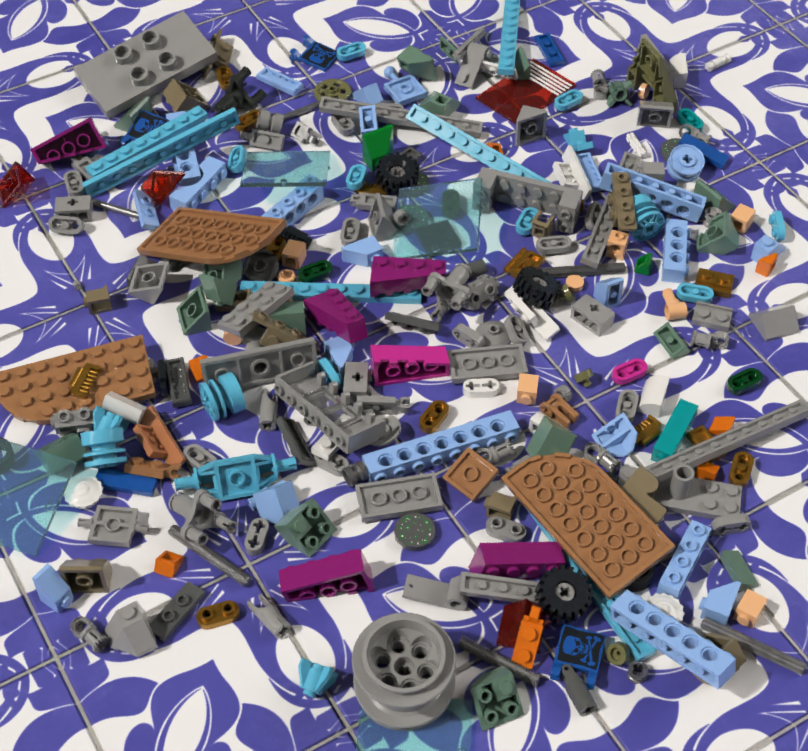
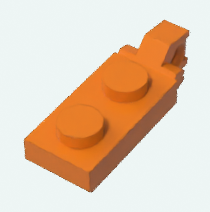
[511,605,544,669]

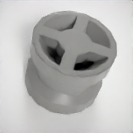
[703,207,722,228]

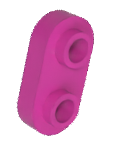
[611,358,648,385]

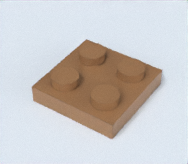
[442,447,500,503]

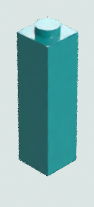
[651,398,699,462]

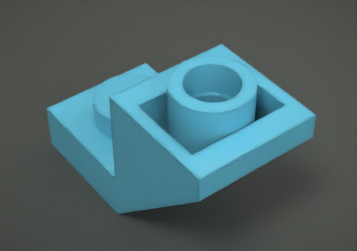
[563,128,594,152]

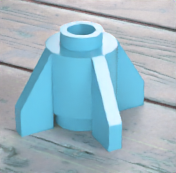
[93,406,130,432]
[298,657,338,698]

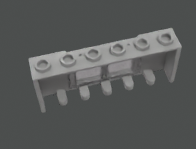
[274,361,386,454]

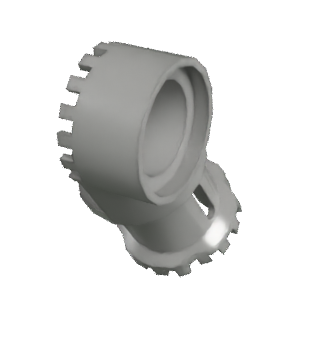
[590,69,608,100]
[679,124,712,144]
[690,330,729,350]
[476,438,516,465]
[583,442,622,474]
[70,616,109,653]

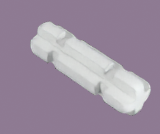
[704,53,732,72]
[626,133,647,159]

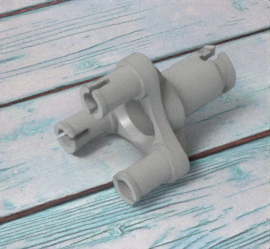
[421,263,472,322]
[168,489,237,546]

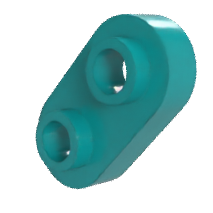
[677,108,704,132]

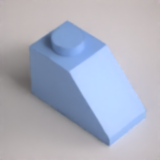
[352,83,384,104]
[359,105,379,135]
[341,235,383,267]
[751,235,786,262]
[593,277,624,308]
[324,337,354,379]
[32,563,74,614]
[698,581,741,626]

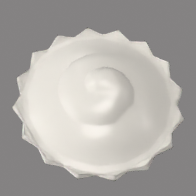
[63,475,103,509]
[645,593,685,623]

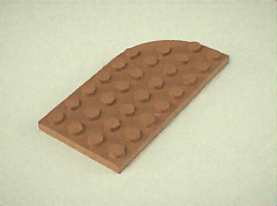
[137,207,287,266]
[0,334,157,425]
[501,452,675,600]

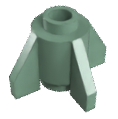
[607,80,634,107]

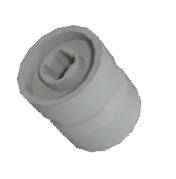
[256,109,284,134]

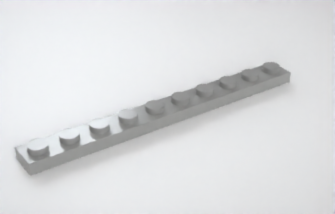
[319,96,483,138]
[580,151,640,269]
[644,399,808,482]

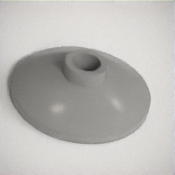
[476,321,511,347]
[370,414,401,446]

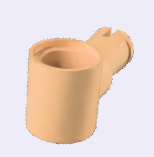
[662,288,688,320]

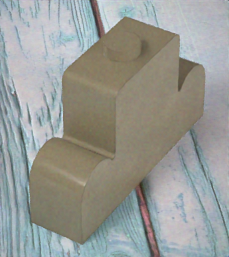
[621,466,667,529]

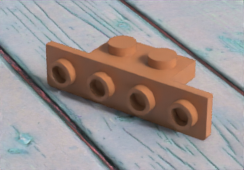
[133,406,186,473]

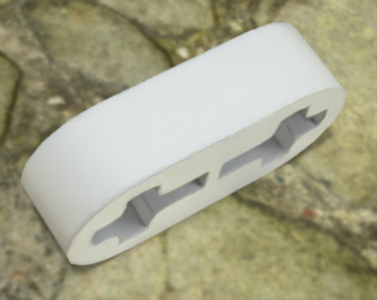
[463,378,499,398]

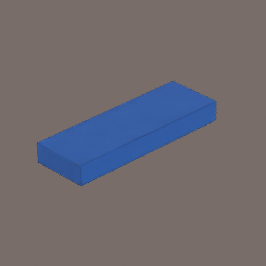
[534,33,565,68]
[677,132,729,170]
[96,468,158,497]

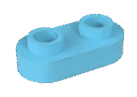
[337,42,366,62]
[554,89,583,111]
[227,145,247,173]
[346,164,367,191]
[515,207,538,236]
[768,211,786,241]
[676,283,714,303]
[318,357,343,389]

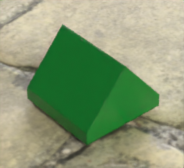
[634,252,653,276]

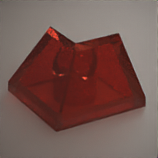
[0,161,36,208]
[141,170,185,205]
[496,599,547,654]

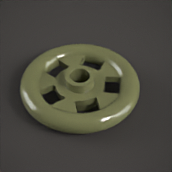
[314,79,352,101]

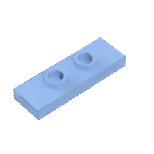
[256,67,304,96]
[576,152,604,192]
[132,189,160,231]

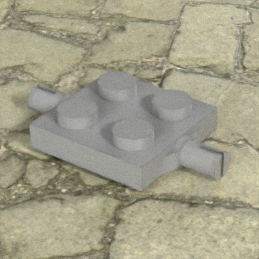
[77,505,149,548]

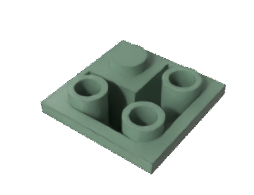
[397,45,438,82]
[419,91,461,116]
[274,498,337,557]
[469,666,524,731]

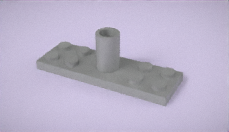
[200,337,319,389]
[617,464,742,519]

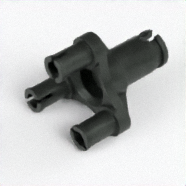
[210,66,267,117]

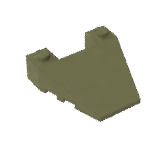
[626,38,678,115]

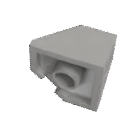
[104,601,158,657]

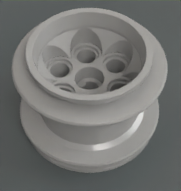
[352,612,456,731]

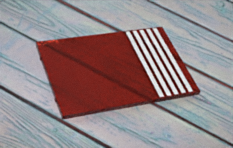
[476,58,576,125]

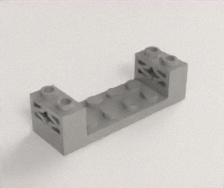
[472,167,583,234]

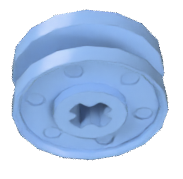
[666,144,705,183]

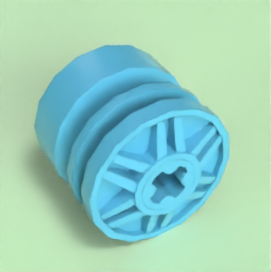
[628,194,665,241]
[199,372,246,421]
[80,427,127,469]

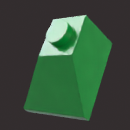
[362,124,393,172]

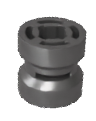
[342,461,369,487]

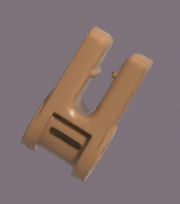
[539,393,579,429]

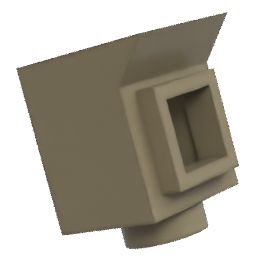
[531,210,555,239]
[83,284,112,315]
[484,492,517,520]

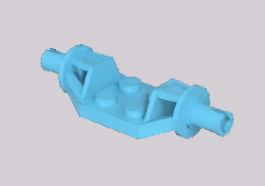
[174,453,297,501]

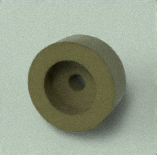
[558,283,576,303]
[573,368,594,387]
[606,641,630,665]

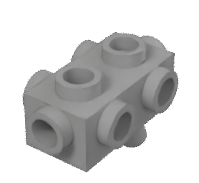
[462,274,500,310]
[50,407,94,434]

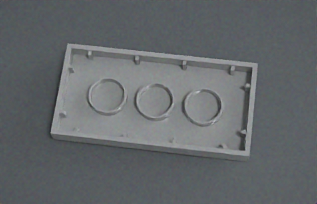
[73,11,218,119]

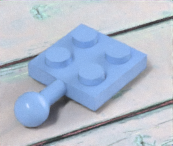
[384,66,427,106]

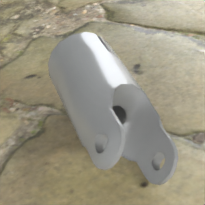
[259,388,278,431]
[247,594,291,639]

